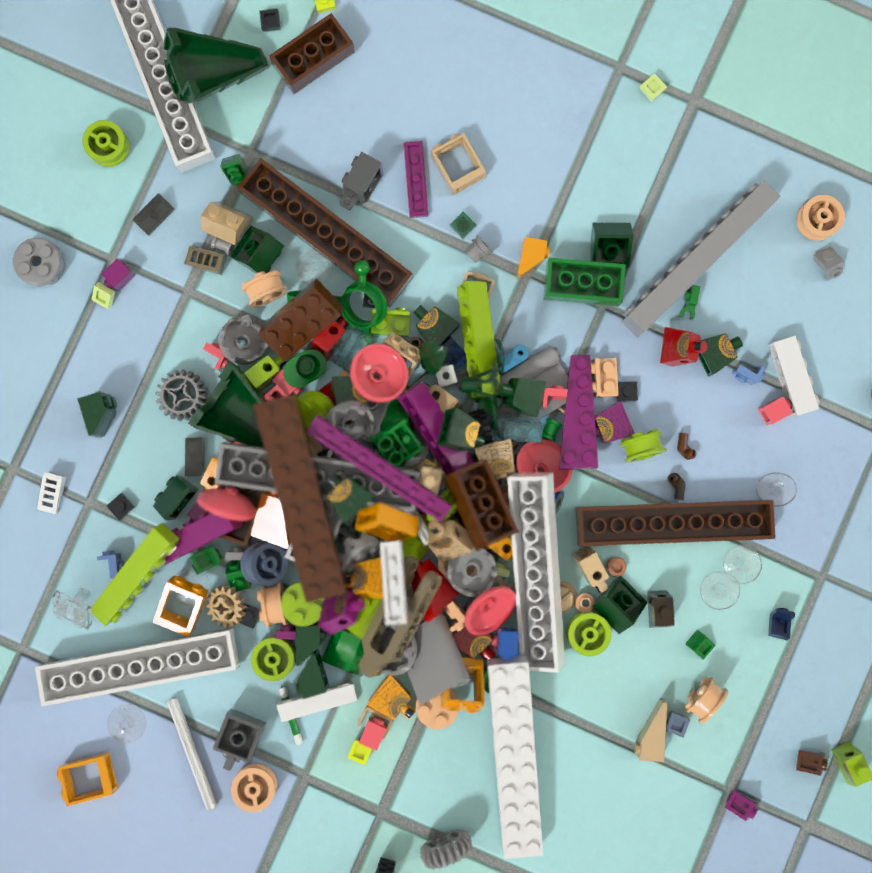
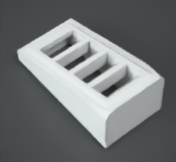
[37,472,67,514]

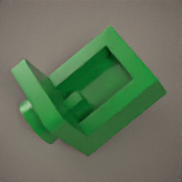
[188,545,221,575]
[225,560,251,592]

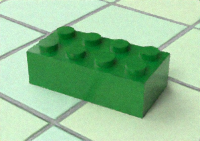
[543,258,626,306]

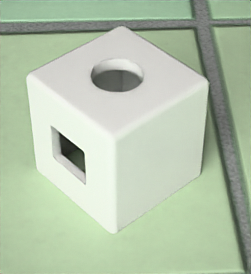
[435,364,458,389]

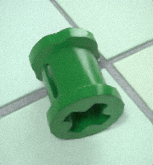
[539,418,562,442]

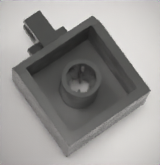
[340,151,383,210]
[213,709,267,771]

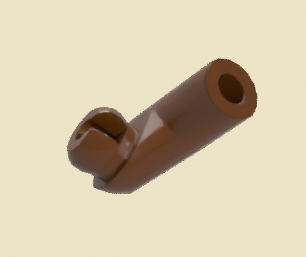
[677,433,696,460]

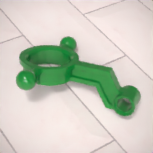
[287,260,387,348]

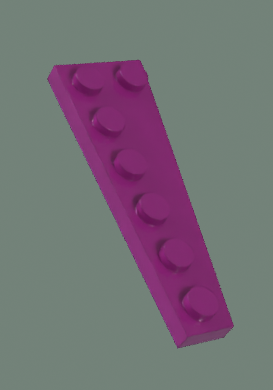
[559,355,598,470]

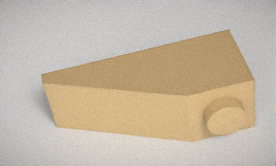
[634,699,667,762]

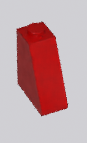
[411,558,459,623]

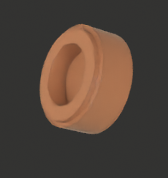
[606,557,626,577]

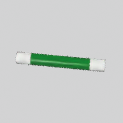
[279,686,303,745]

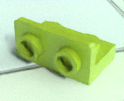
[371,307,411,337]

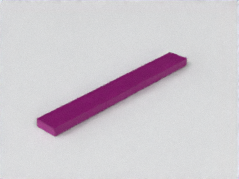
[306,415,452,523]

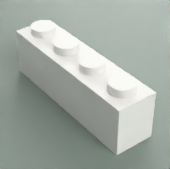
[768,336,819,417]

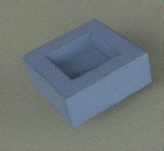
[666,711,690,738]

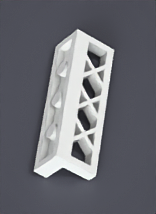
[380,541,408,625]
[276,681,357,722]

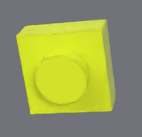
[314,0,336,14]
[347,738,372,765]

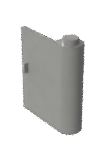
[499,346,568,431]
[407,614,470,705]

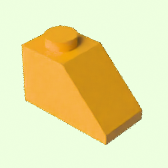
[517,237,550,278]

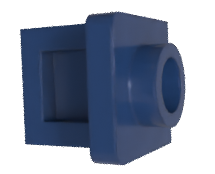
[441,336,467,368]
[768,608,795,641]

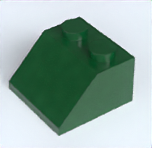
[591,223,634,268]
[230,225,284,274]
[77,391,117,438]
[153,475,199,521]
[592,576,648,634]
[296,621,327,666]
[296,649,330,699]

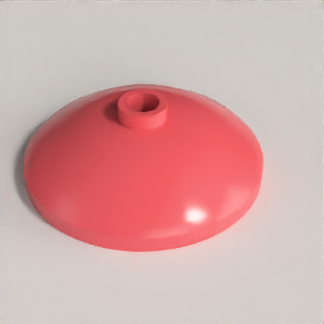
[350,344,408,403]
[516,439,572,493]
[197,486,257,520]
[465,586,516,635]

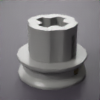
[465,235,493,263]

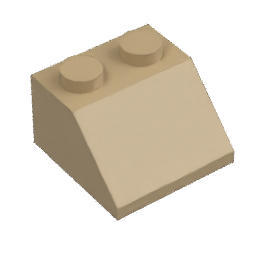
[201,201,253,245]

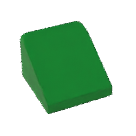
[686,630,716,660]

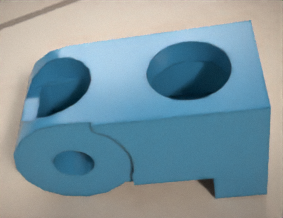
[496,345,529,376]

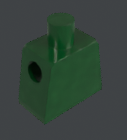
[498,378,547,417]

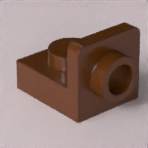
[796,750,828,776]

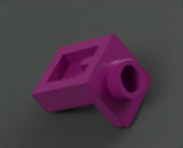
[276,622,296,640]
[725,790,758,821]

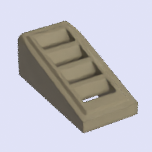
[184,246,226,275]

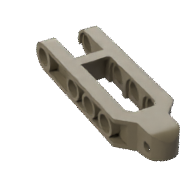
[359,555,442,677]

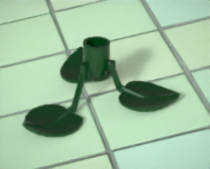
[396,334,448,393]
[461,339,505,429]

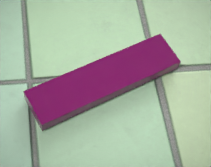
[404,141,428,218]

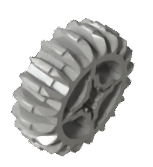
[155,369,208,421]
[420,829,473,869]

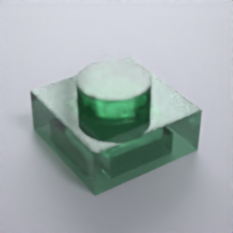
[450,212,477,239]

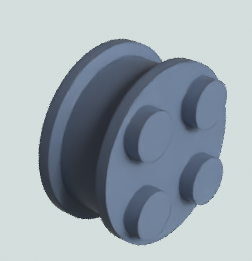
[240,542,288,586]

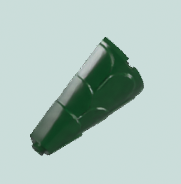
[163,28,268,104]
[188,361,265,448]

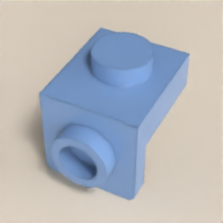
[732,364,766,385]
[97,550,125,579]

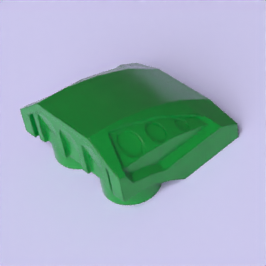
[368,418,424,466]
[322,629,364,675]

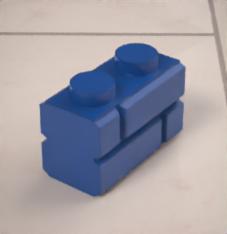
[496,627,519,660]

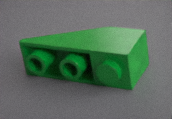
[220,153,248,186]

